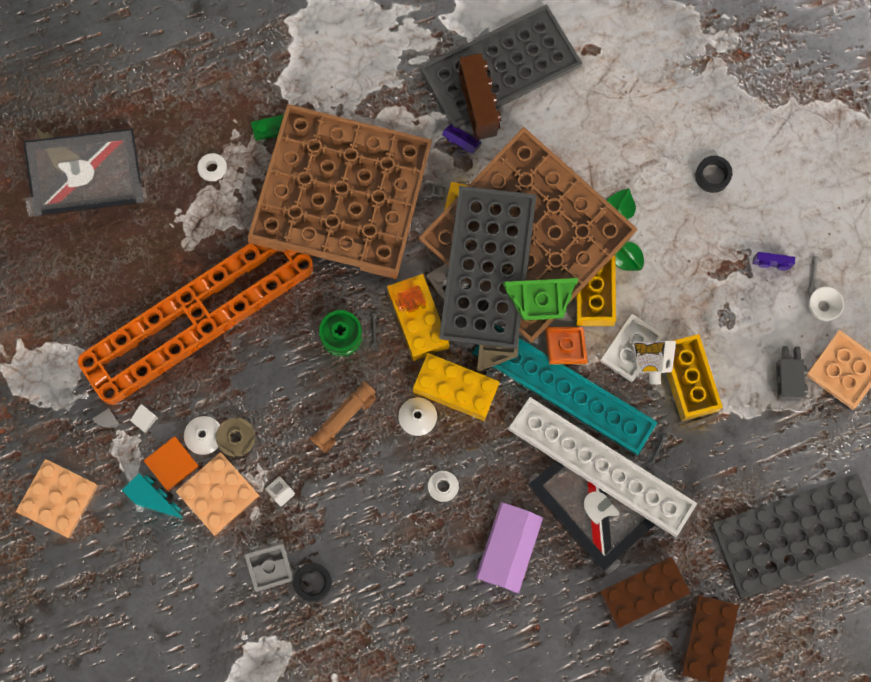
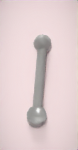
[808,256,820,294]

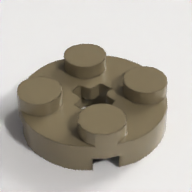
[216,418,255,457]

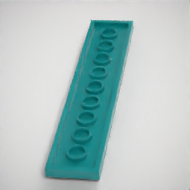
[472,324,658,456]

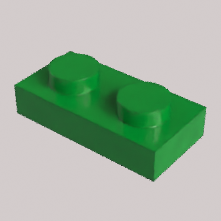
[251,115,284,141]

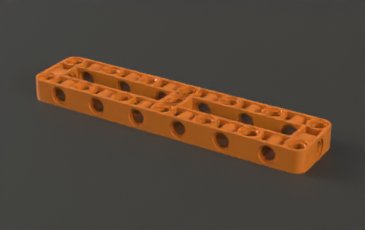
[78,243,314,405]

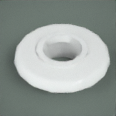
[197,153,227,181]
[428,471,459,502]

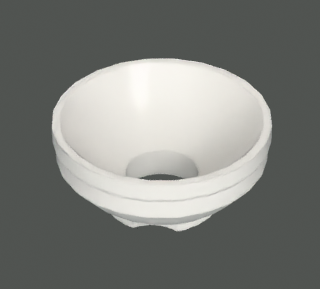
[808,287,844,321]

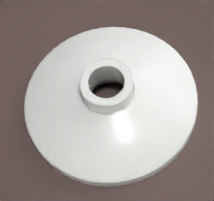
[398,397,437,436]
[184,416,220,455]

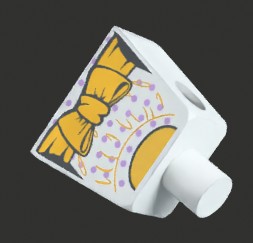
[633,341,676,384]

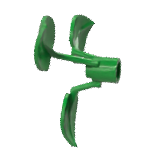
[607,188,644,271]

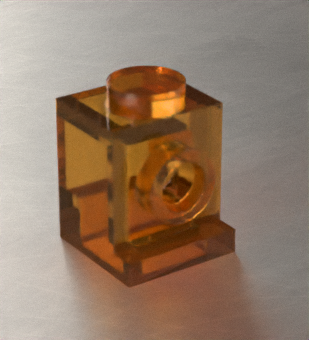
[395,285,426,313]

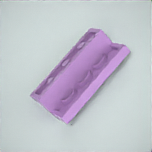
[475,502,543,593]

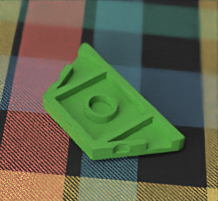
[503,278,578,321]

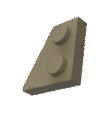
[477,338,519,371]

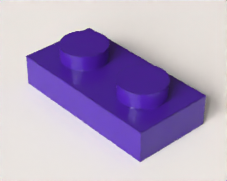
[442,124,482,154]
[753,252,796,271]

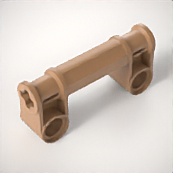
[309,381,376,453]

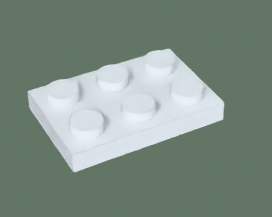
[600,314,664,382]

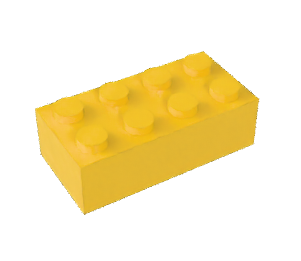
[576,256,616,326]
[387,274,449,361]
[666,334,723,421]
[413,353,500,421]

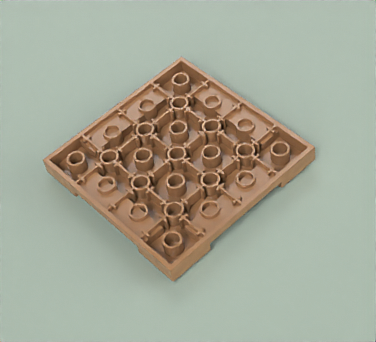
[248,104,432,279]
[419,127,638,344]

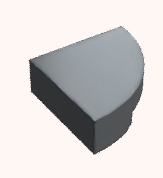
[92,408,120,428]

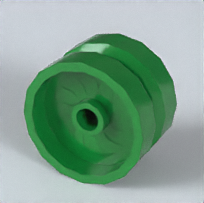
[319,310,362,357]

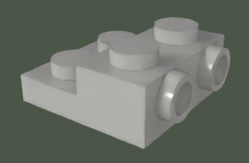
[244,537,294,592]

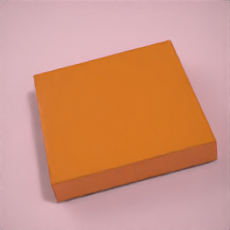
[545,327,588,364]
[143,436,199,491]

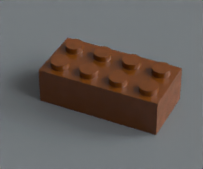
[458,53,501,141]
[597,557,690,629]
[678,595,739,682]

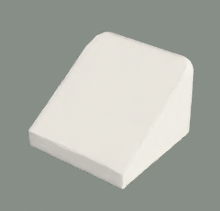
[130,404,158,433]
[265,476,295,506]

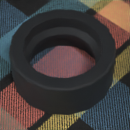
[695,156,733,193]
[293,563,332,602]

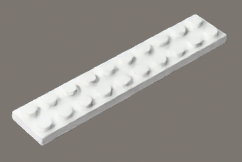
[508,397,697,537]

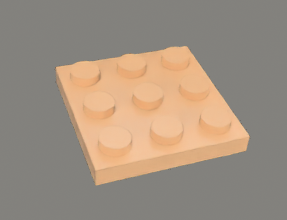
[806,330,871,410]
[176,452,260,536]
[16,459,98,538]

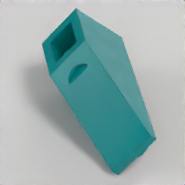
[122,473,183,519]

